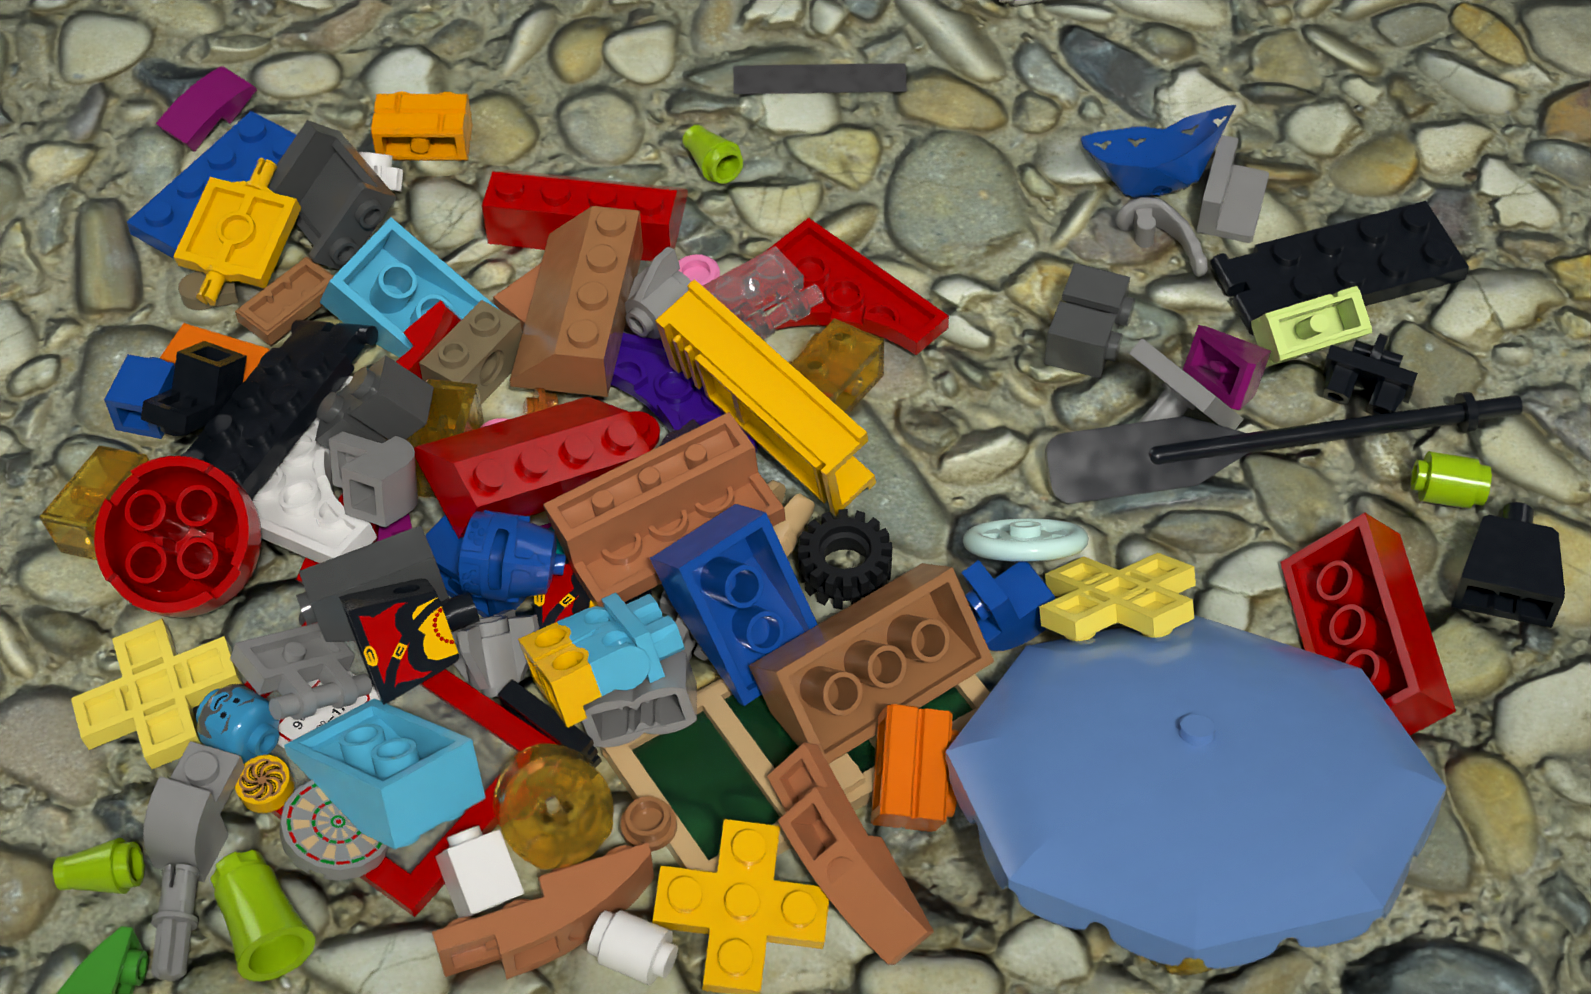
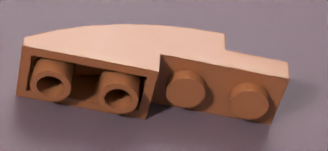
[767,743,934,965]
[432,842,654,979]

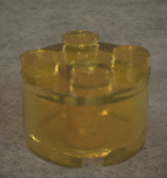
[493,743,614,869]

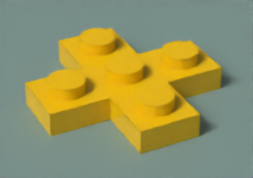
[653,819,829,994]

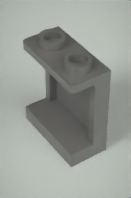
[268,120,397,270]

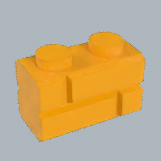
[371,91,472,161]

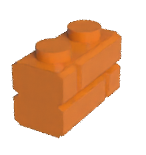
[870,704,960,832]

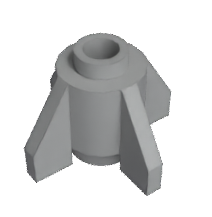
[625,247,716,339]
[451,609,539,698]

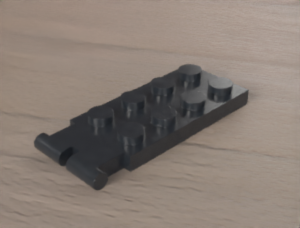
[1210,201,1469,335]
[181,320,378,499]

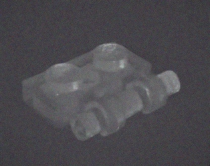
[703,246,824,340]

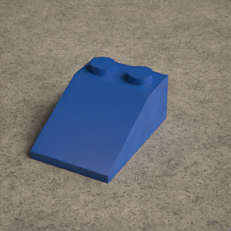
[650,504,818,706]

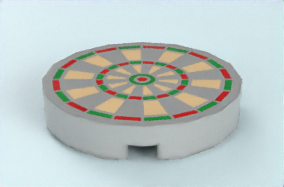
[279,780,390,881]

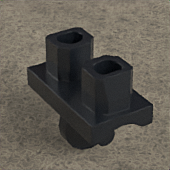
[1323,333,1418,415]

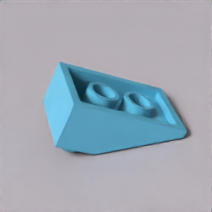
[319,217,500,357]
[284,699,485,849]

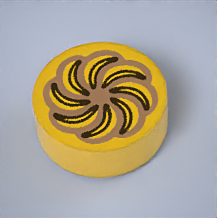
[235,755,295,813]

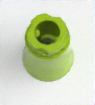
[210,850,315,982]

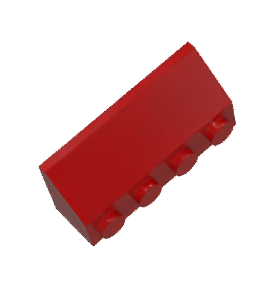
[482,170,688,261]
[414,396,651,539]
[1280,512,1456,735]

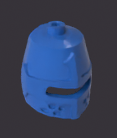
[459,510,566,603]

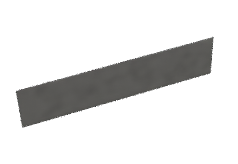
[733,63,907,94]

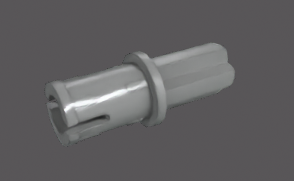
[151,864,200,981]

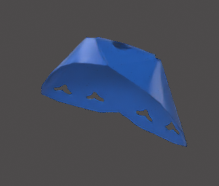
[1081,105,1236,198]

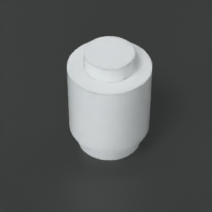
[587,910,678,985]

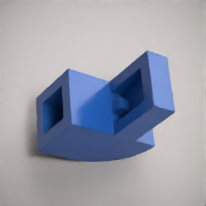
[961,560,1056,651]

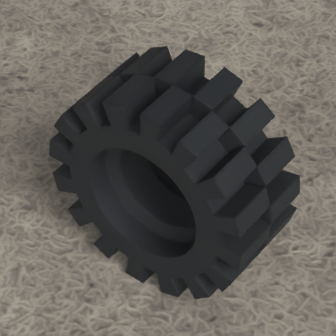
[798,509,892,610]

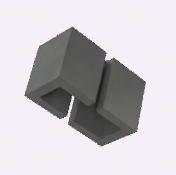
[1044,263,1135,379]
[315,355,434,450]

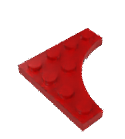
[711,217,949,355]

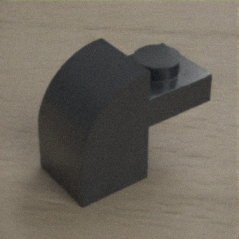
[141,341,247,437]

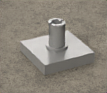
[1129,338,1243,430]

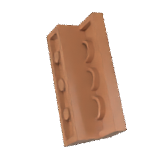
[543,412,786,607]

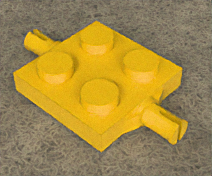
[173,158,301,306]

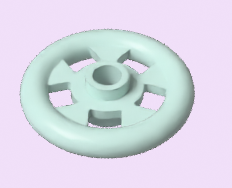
[963,518,1089,562]

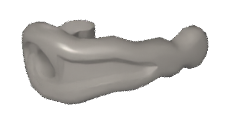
[1115,197,1208,277]

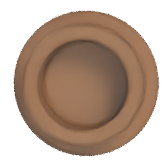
[621,796,677,851]

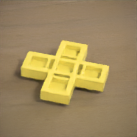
[1039,553,1196,641]
[71,618,243,769]

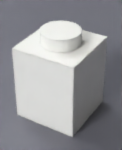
[435,826,524,918]

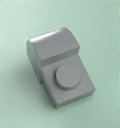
[329,431,418,528]
[143,741,245,883]

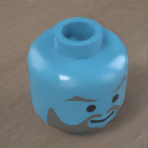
[196,684,280,764]

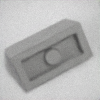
[1197,135,1269,243]

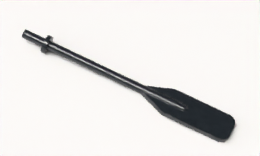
[1045,392,1523,504]

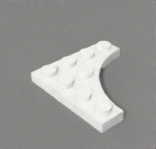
[251,376,377,563]

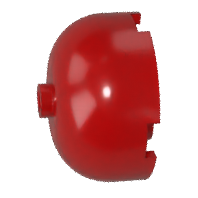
[94,456,262,618]

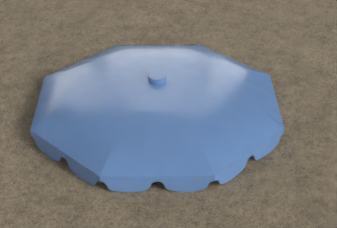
[946,615,1446,969]

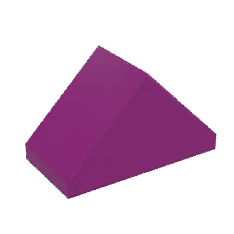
[1183,325,1271,410]

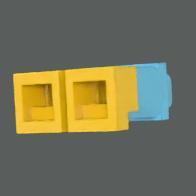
[518,592,685,728]

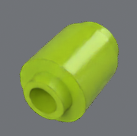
[1411,451,1492,509]

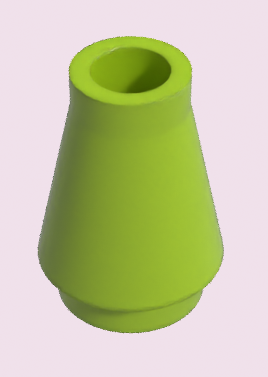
[682,125,743,184]
[53,837,144,894]

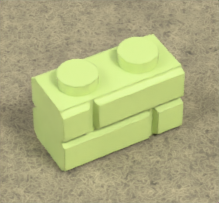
[1251,286,1372,367]

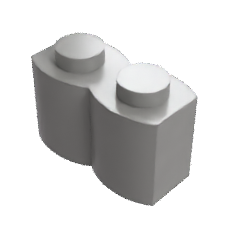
[582,651,697,747]

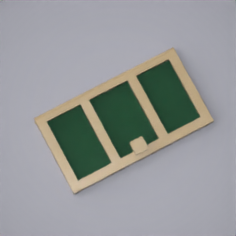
[600,674,990,873]

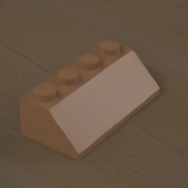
[510,206,643,397]
[749,563,994,764]

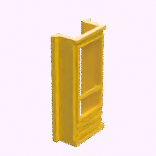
[655,279,876,517]

